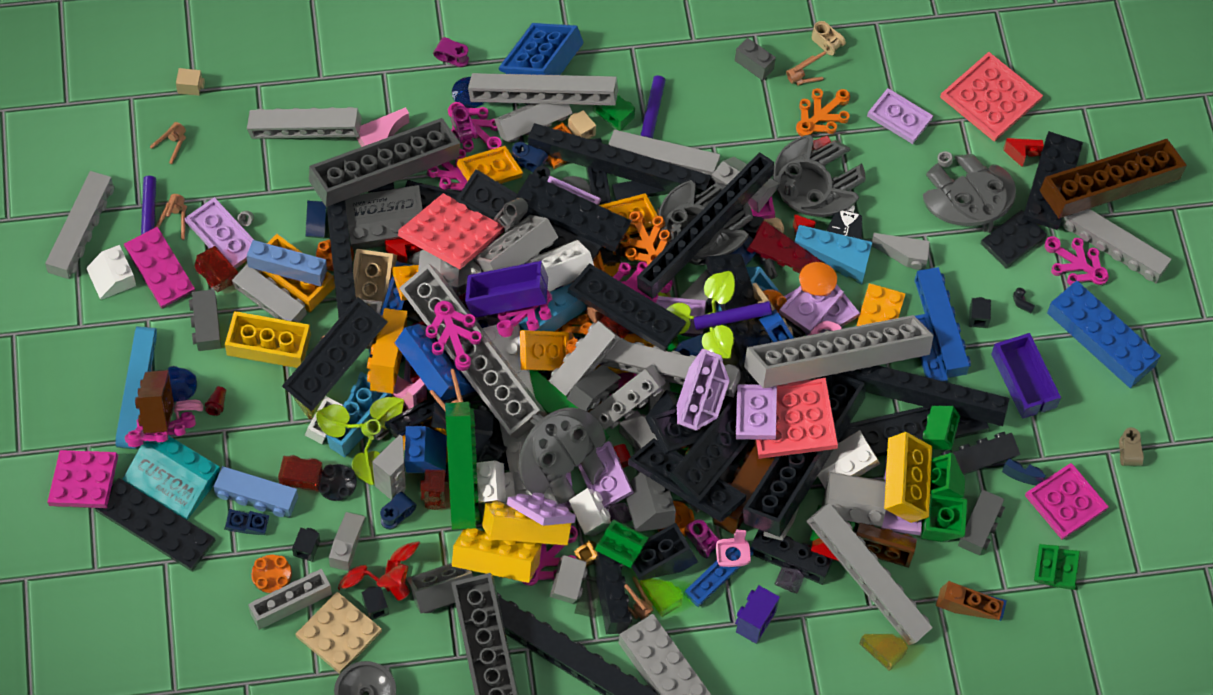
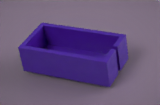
[465,261,548,318]
[991,333,1061,419]

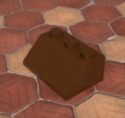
[856,523,917,568]

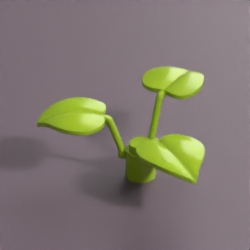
[666,271,735,359]
[316,397,404,485]

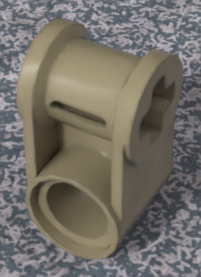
[1119,427,1144,466]

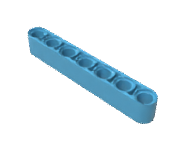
[116,326,157,449]

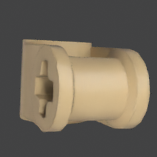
[812,21,846,56]

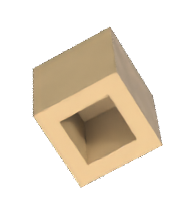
[176,68,205,96]
[568,110,596,139]

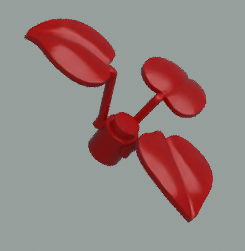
[338,541,420,601]

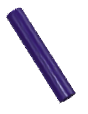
[640,75,666,139]
[141,175,157,235]
[694,301,773,330]

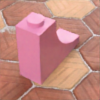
[356,107,409,147]
[392,376,427,412]

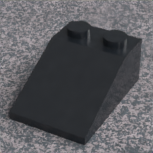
[632,523,698,581]

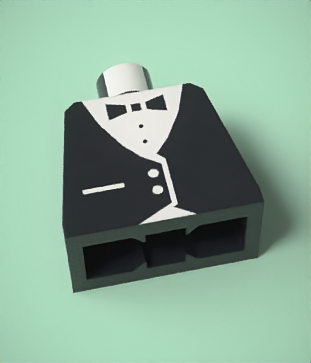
[827,205,862,239]

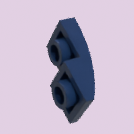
[305,200,326,238]
[1002,458,1046,486]
[224,509,269,535]

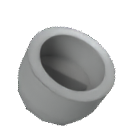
[937,151,952,168]
[237,211,254,226]

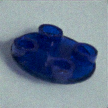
[168,366,197,402]

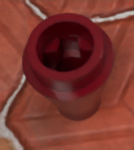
[205,386,227,416]

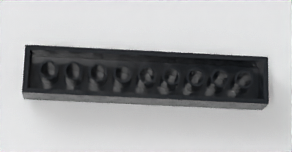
[743,373,865,537]

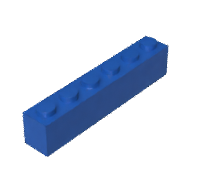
[915,267,971,378]

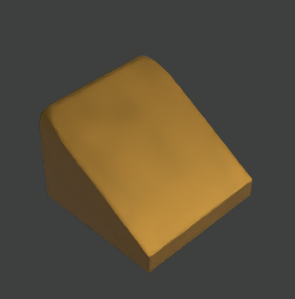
[574,540,598,567]

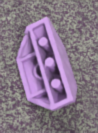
[677,349,730,430]

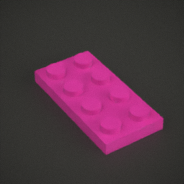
[124,227,195,309]

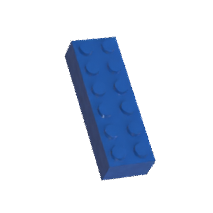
[1047,280,1161,389]

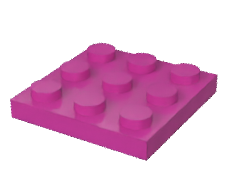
[47,450,118,508]
[1025,463,1109,540]

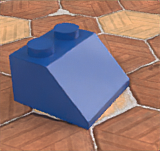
[404,426,447,473]

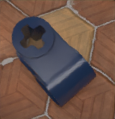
[512,142,548,172]
[380,492,417,530]

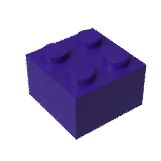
[735,585,780,644]

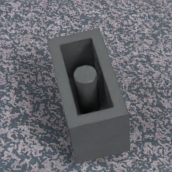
[735,37,776,81]

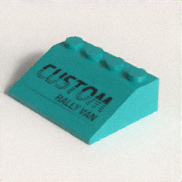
[122,435,220,520]

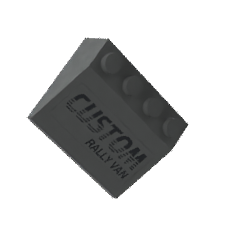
[345,185,423,251]

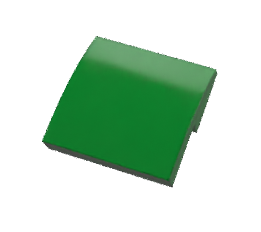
[595,520,649,568]
[1034,544,1080,590]

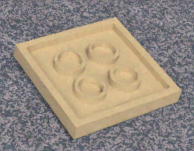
[295,592,382,674]

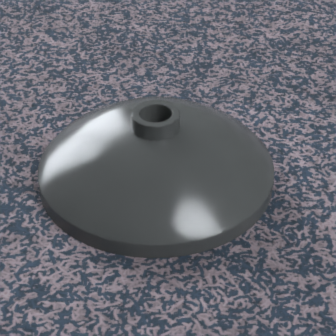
[334,661,396,695]

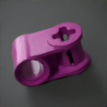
[433,37,469,67]
[451,105,478,143]
[685,520,719,559]

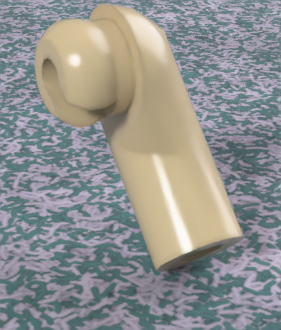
[764,217,784,233]

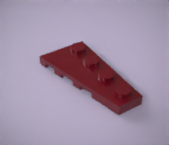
[747,221,824,274]

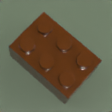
[135,370,174,434]

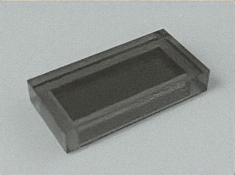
[575,575,599,618]

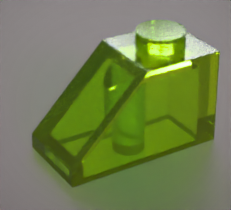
[640,578,683,617]

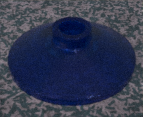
[452,77,485,108]

